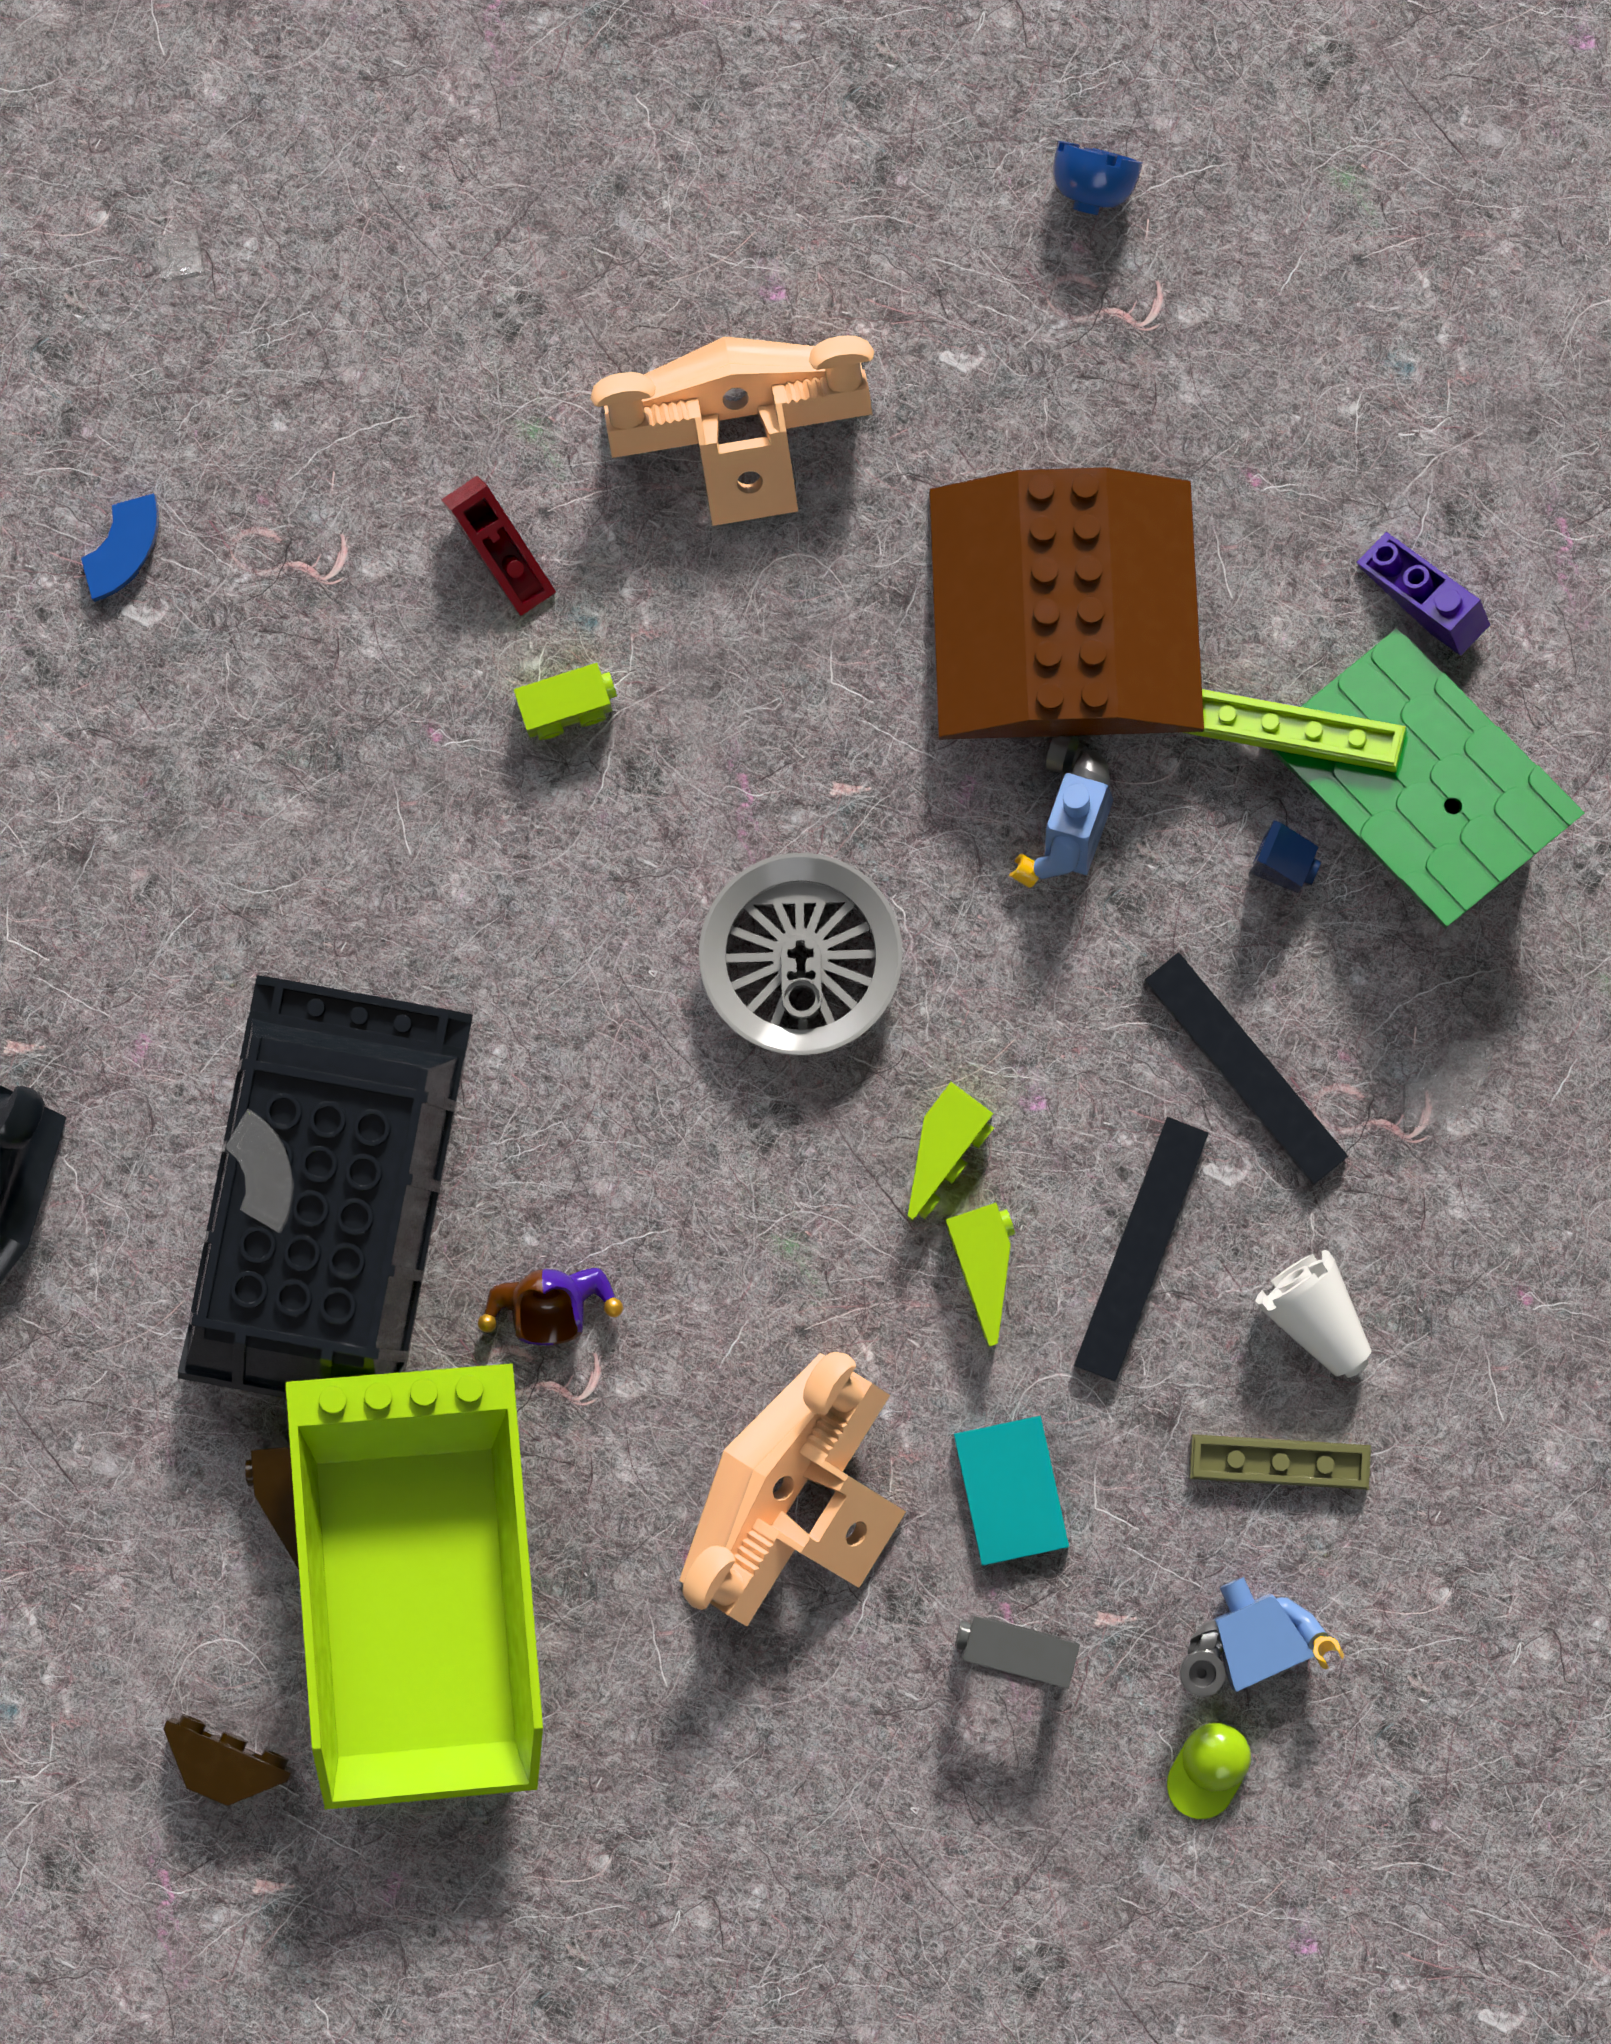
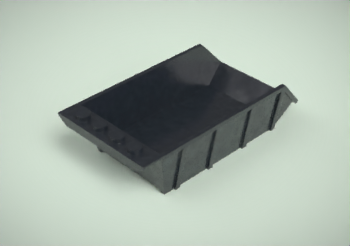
[178,975,473,1399]

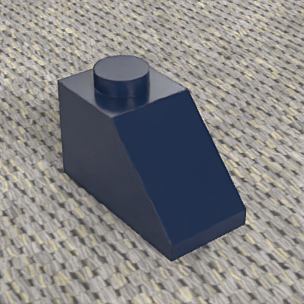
[1249,820,1321,893]

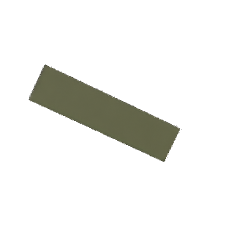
[1189,1434,1371,1490]

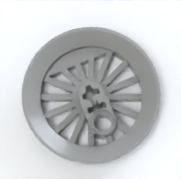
[699,853,903,1056]

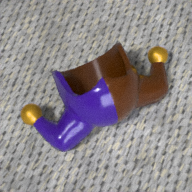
[478,1268,623,1345]

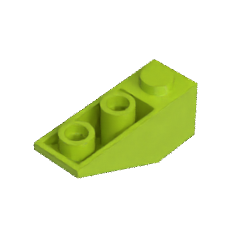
[907,1082,994,1222]

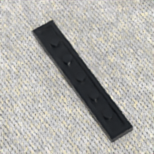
[1144,952,1349,1185]
[1073,1117,1209,1382]

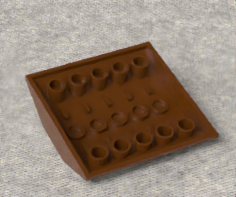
[929,467,1204,740]

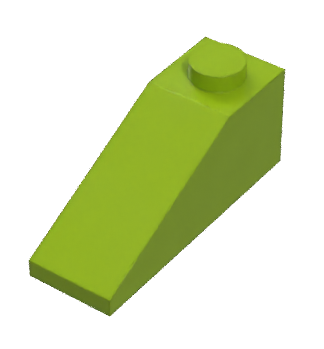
[945,1202,1015,1348]

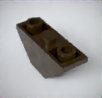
[163,1714,296,1806]

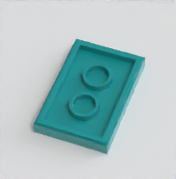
[953,1415,1069,1566]

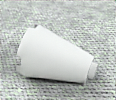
[1255,1250,1371,1378]

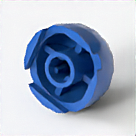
[1053,141,1143,215]

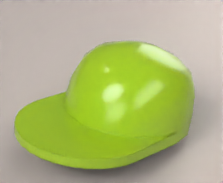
[1167,1722,1251,1819]

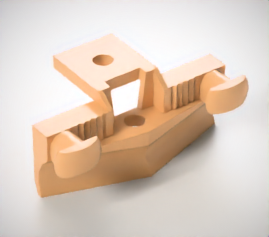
[590,336,874,526]
[679,1352,906,1626]

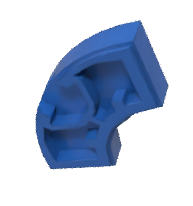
[81,493,159,602]

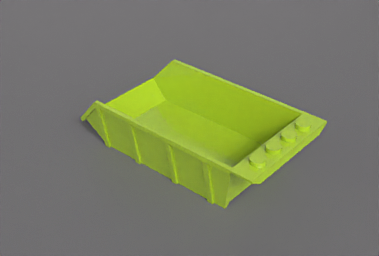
[285,1363,543,1810]

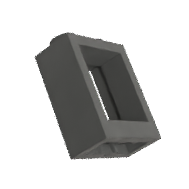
[955,1613,1080,1689]

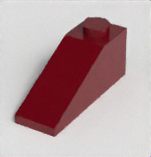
[441,476,556,617]

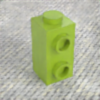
[513,662,617,740]

